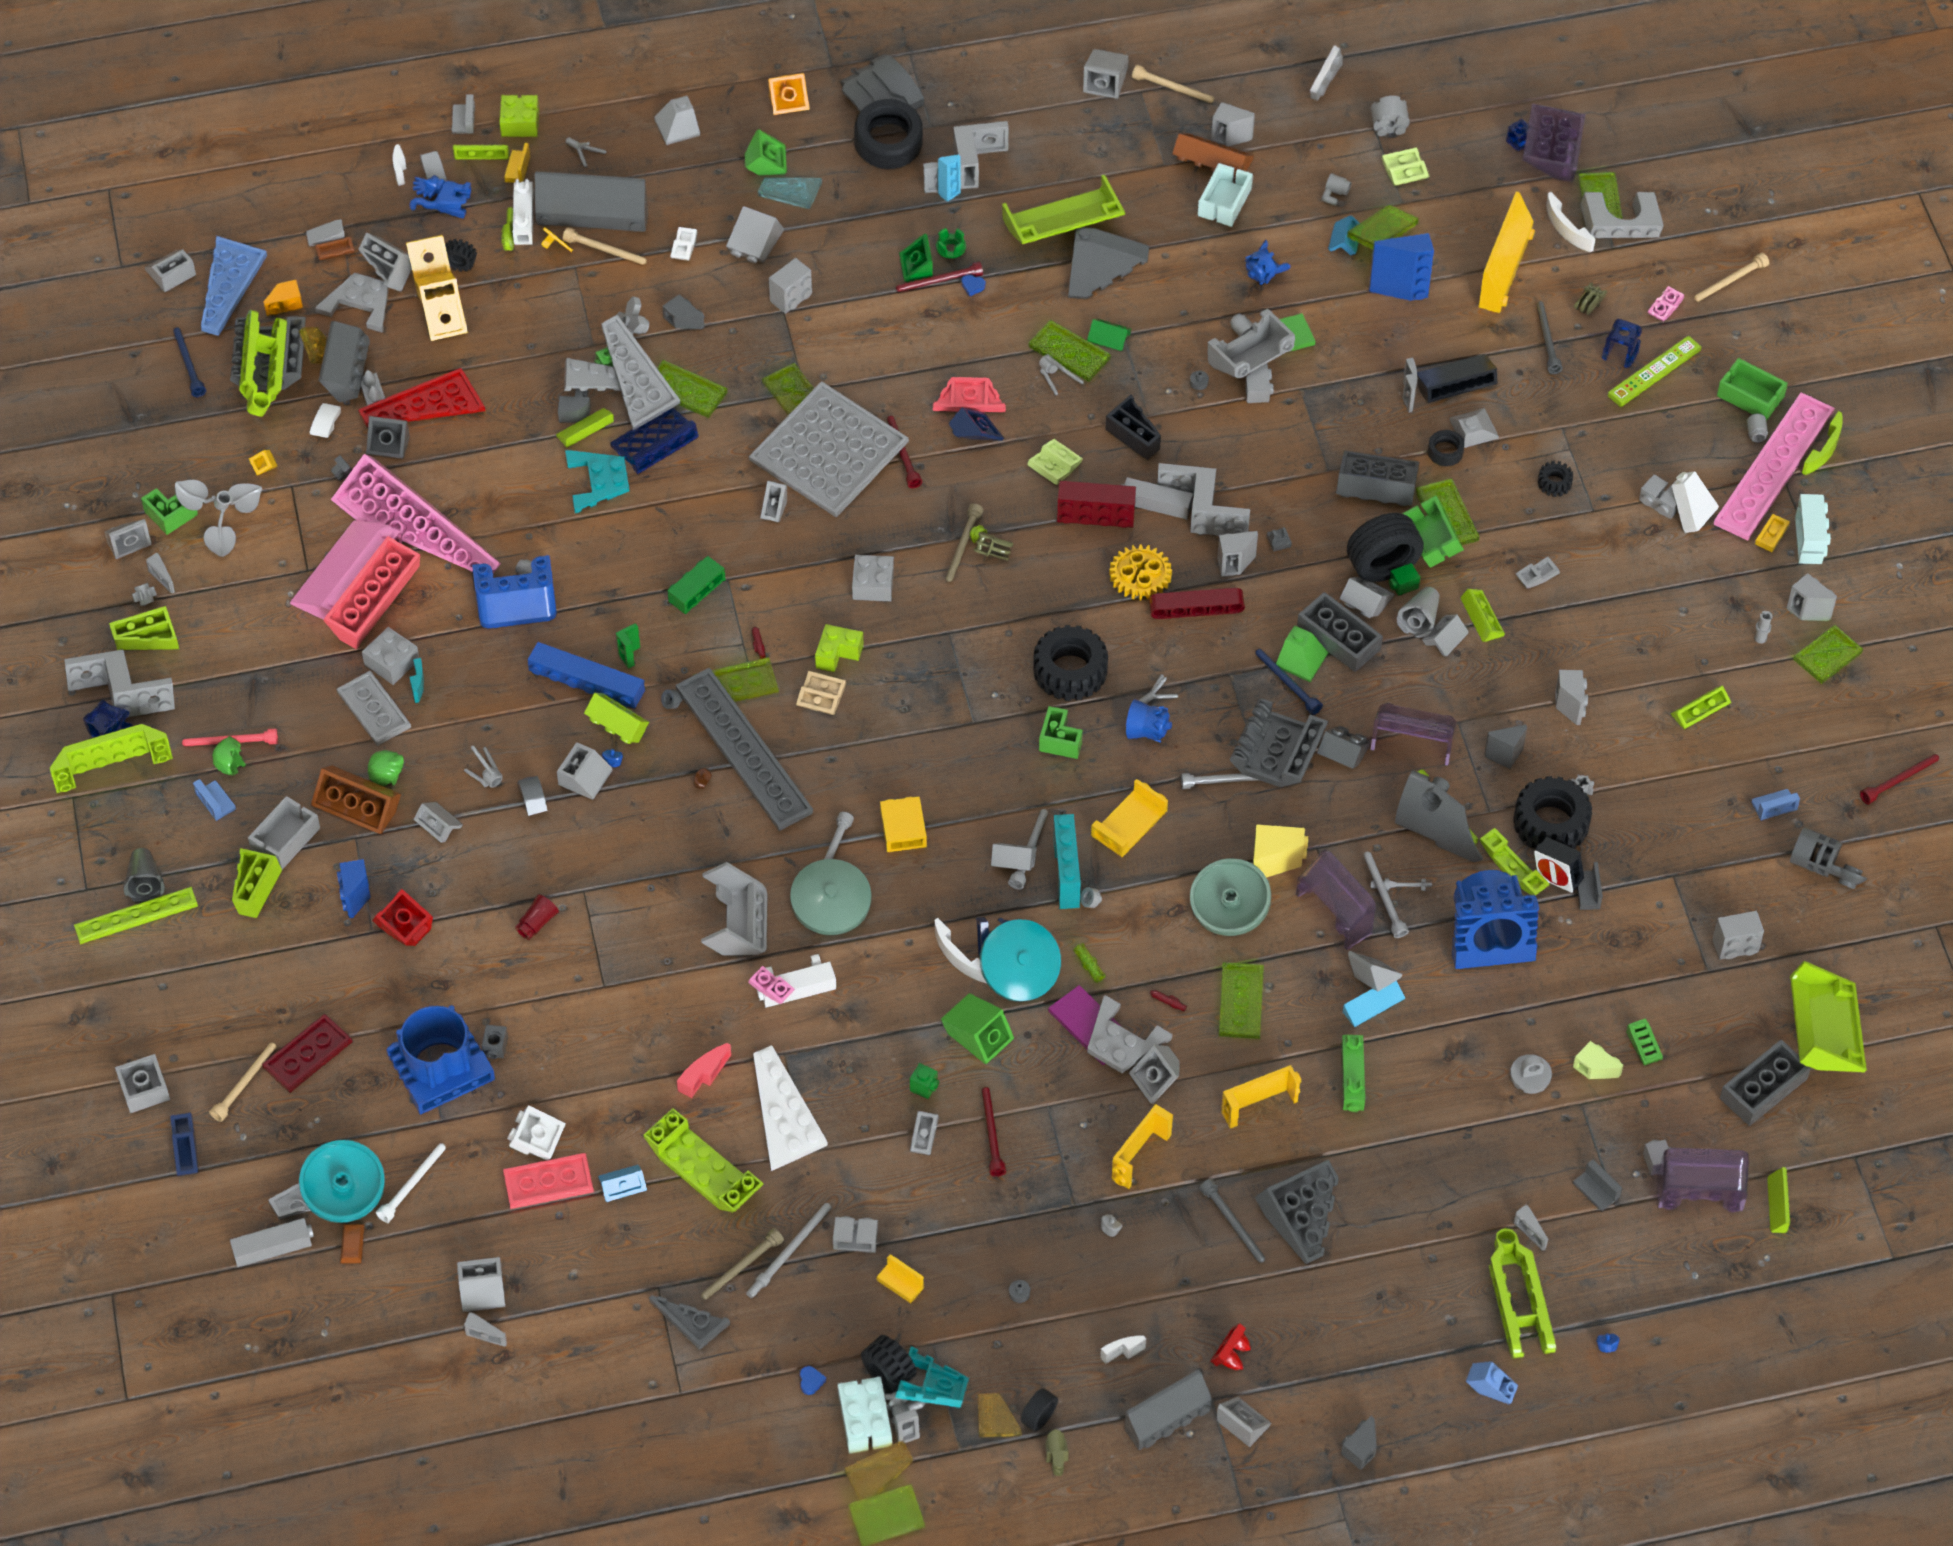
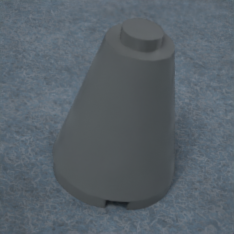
[123,848,165,903]

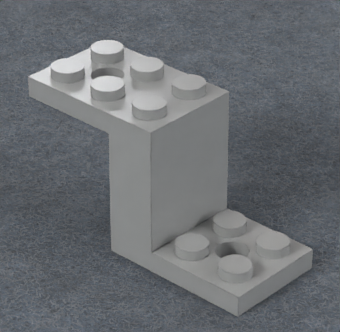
[923,121,1008,193]
[1157,463,1250,536]
[64,650,175,719]

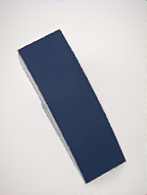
[170,1113,199,1176]

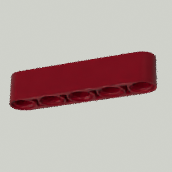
[1149,588,1245,619]

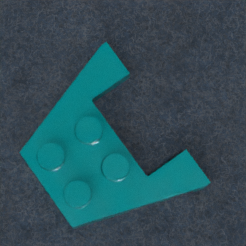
[565,450,629,513]
[895,1346,969,1408]

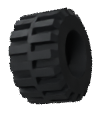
[861,1335,917,1393]

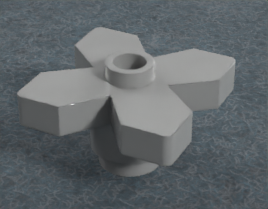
[617,296,649,335]

